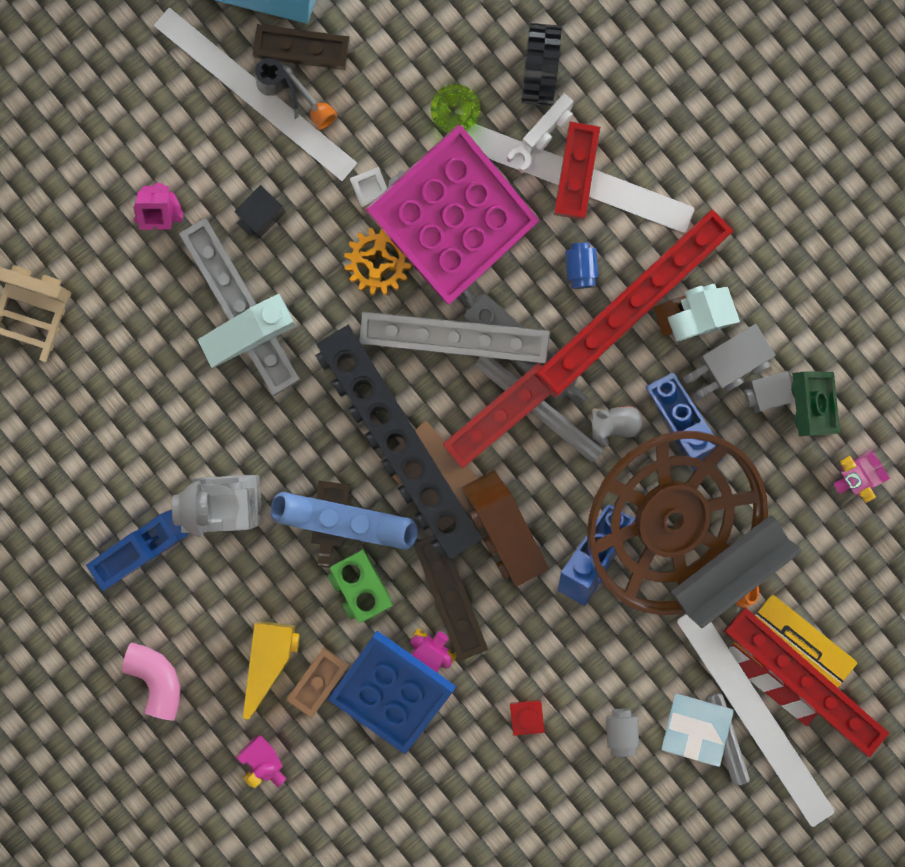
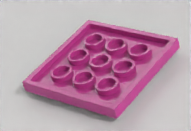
[365,125,540,305]

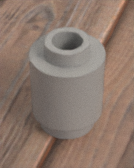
[606,708,639,757]

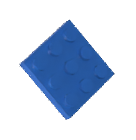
[328,631,456,754]

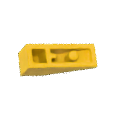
[243,621,300,720]

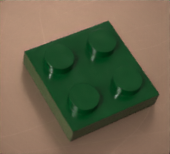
[791,371,840,437]

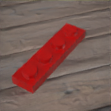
[442,363,551,469]

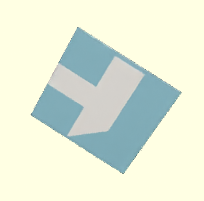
[661,693,734,767]

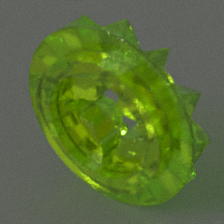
[430,84,480,132]

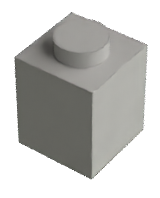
[744,371,795,413]

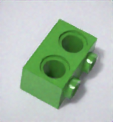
[328,549,394,624]

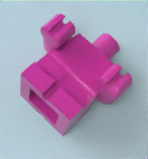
[133,183,183,230]

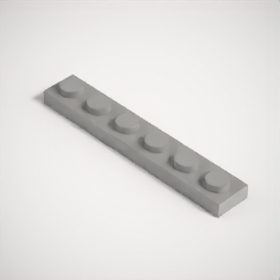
[179,218,301,396]
[360,312,550,363]

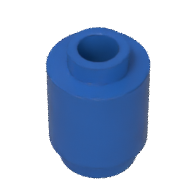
[565,242,599,289]

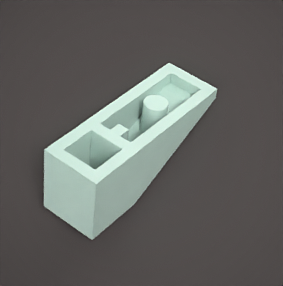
[198,294,296,368]

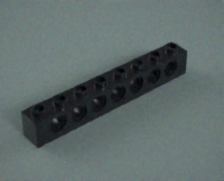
[315,324,482,561]

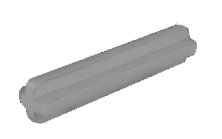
[706,693,750,786]

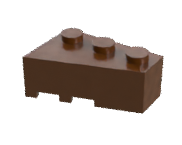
[462,470,549,587]

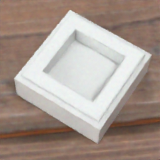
[350,167,387,209]

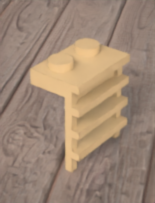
[0,265,72,362]

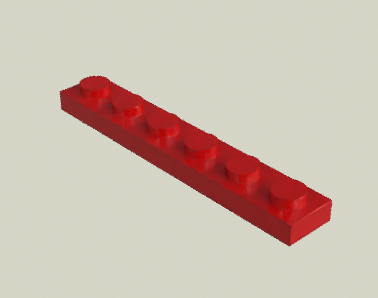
[723,607,889,757]

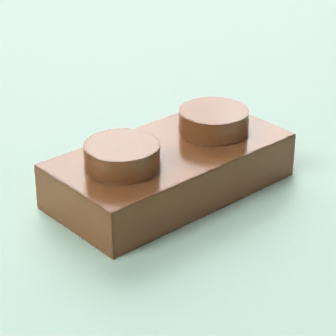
[286,647,349,718]

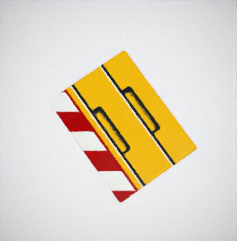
[729,595,857,726]

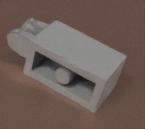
[683,324,776,400]

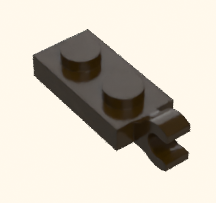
[311,481,350,568]

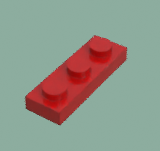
[554,121,601,220]

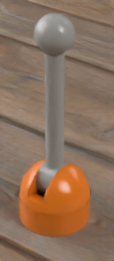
[282,64,338,130]

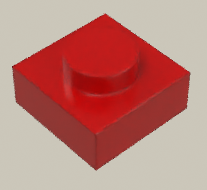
[510,699,545,736]

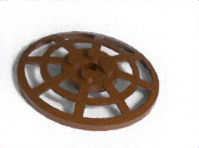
[587,431,768,615]

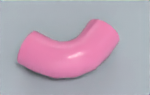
[122,642,181,721]

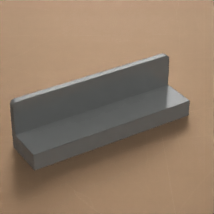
[671,515,802,628]

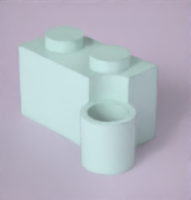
[668,284,740,342]

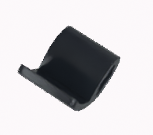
[255,58,298,119]

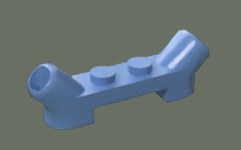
[270,492,418,550]

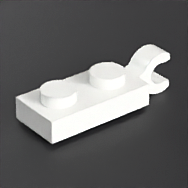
[507,93,574,173]

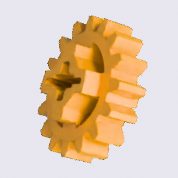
[344,227,412,296]

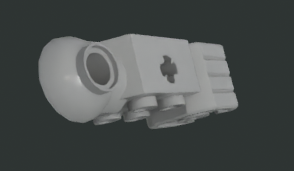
[172,475,262,538]

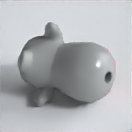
[592,406,642,447]

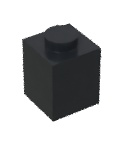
[234,185,286,238]

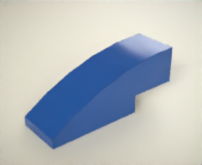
[86,509,189,591]

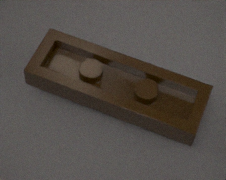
[253,24,350,70]

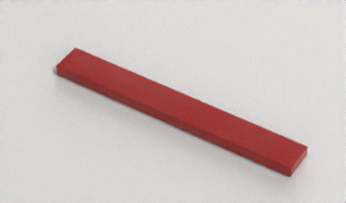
[534,209,733,398]

